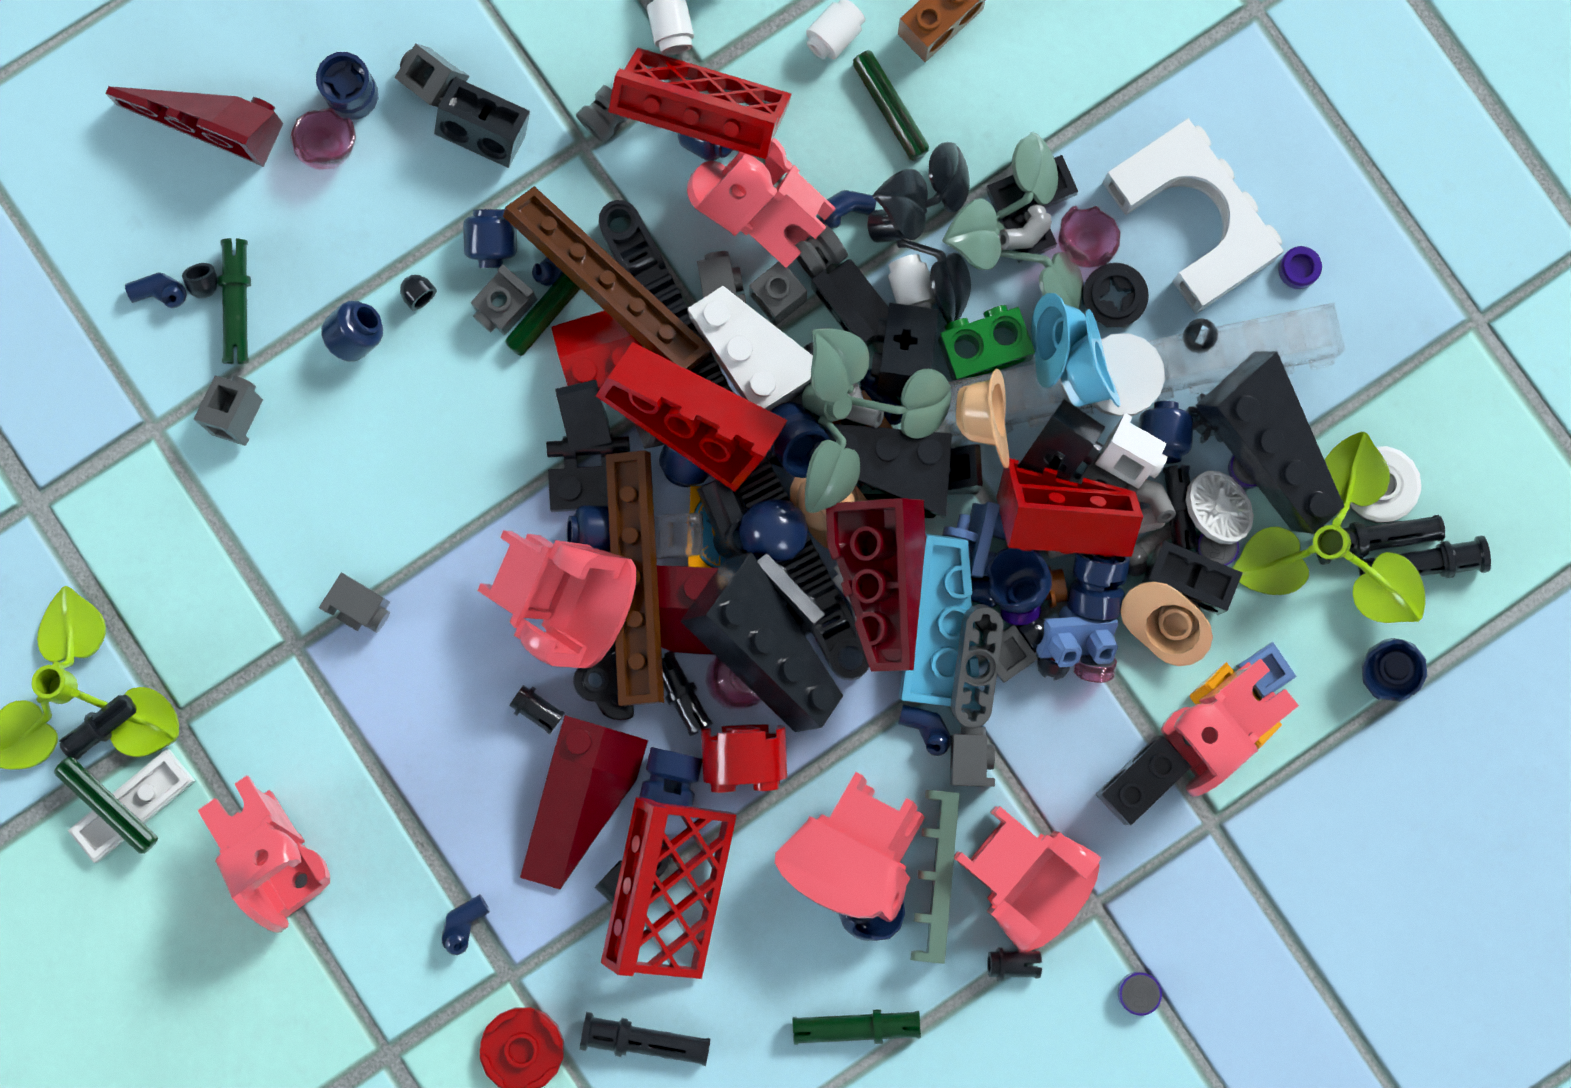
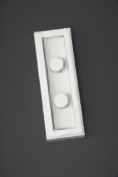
[68,749,195,863]

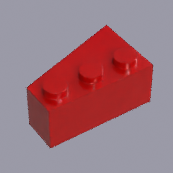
[996,458,1143,557]

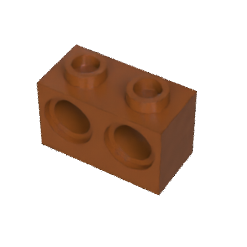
[898,0,986,62]

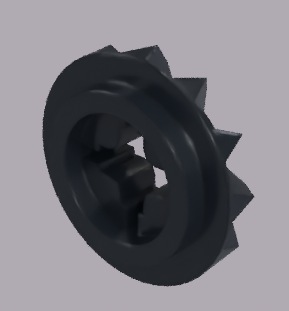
[1083,262,1149,328]

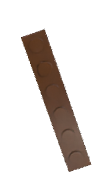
[503,186,711,371]
[606,450,664,706]

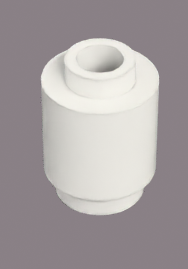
[646,0,694,56]
[806,0,865,59]
[888,254,937,308]

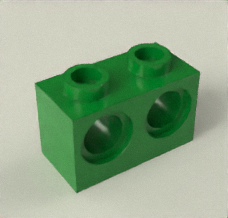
[938,305,1035,386]

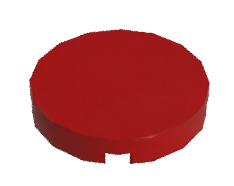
[480,1007,564,1088]

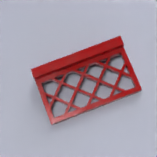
[608,48,792,159]
[601,797,737,979]

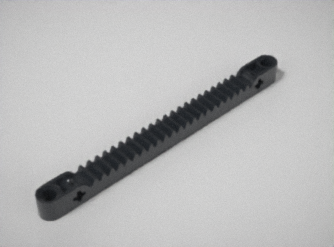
[598,200,869,681]

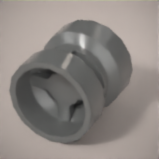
[576,85,629,143]
[795,224,848,279]

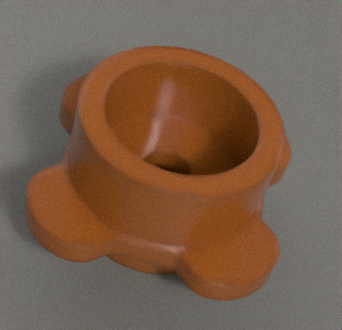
[1045,566,1067,608]

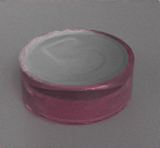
[1074,655,1117,683]

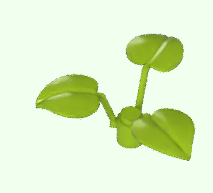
[1233,432,1426,623]
[0,586,179,770]

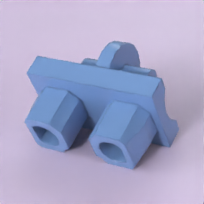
[942,502,1006,578]
[1036,606,1119,667]

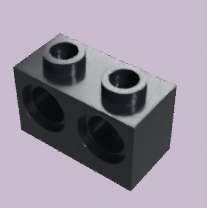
[434,77,530,168]
[1142,540,1243,615]
[1095,736,1192,825]

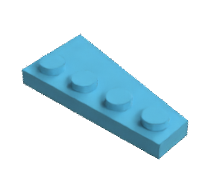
[898,533,981,710]

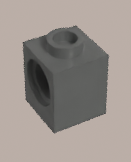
[749,261,807,326]

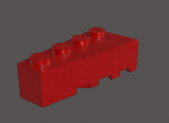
[596,342,788,492]

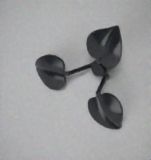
[867,142,971,324]

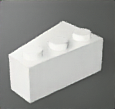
[688,286,813,411]

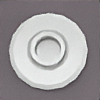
[1350,446,1421,523]
[1186,471,1254,544]

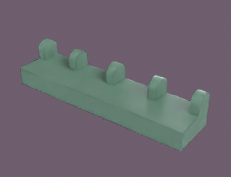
[910,790,960,964]

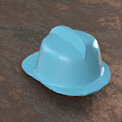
[1031,293,1088,388]
[1061,309,1121,407]

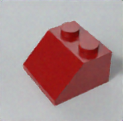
[551,310,643,390]

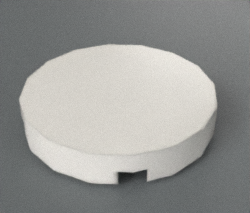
[1092,333,1165,417]

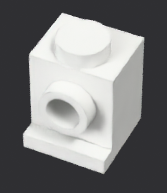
[1095,413,1168,489]

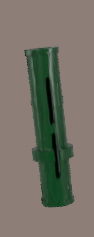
[218,238,251,364]
[792,1009,921,1045]

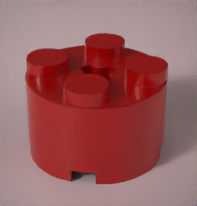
[701,724,788,793]

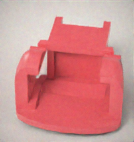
[687,138,836,268]
[477,530,636,668]
[1161,658,1299,797]
[775,772,925,922]
[197,775,330,933]
[954,806,1101,952]

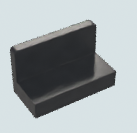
[811,259,889,347]

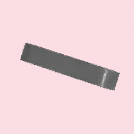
[951,604,1003,728]

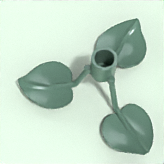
[942,132,1083,309]
[802,328,951,513]

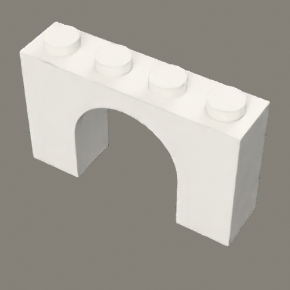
[1103,118,1284,314]

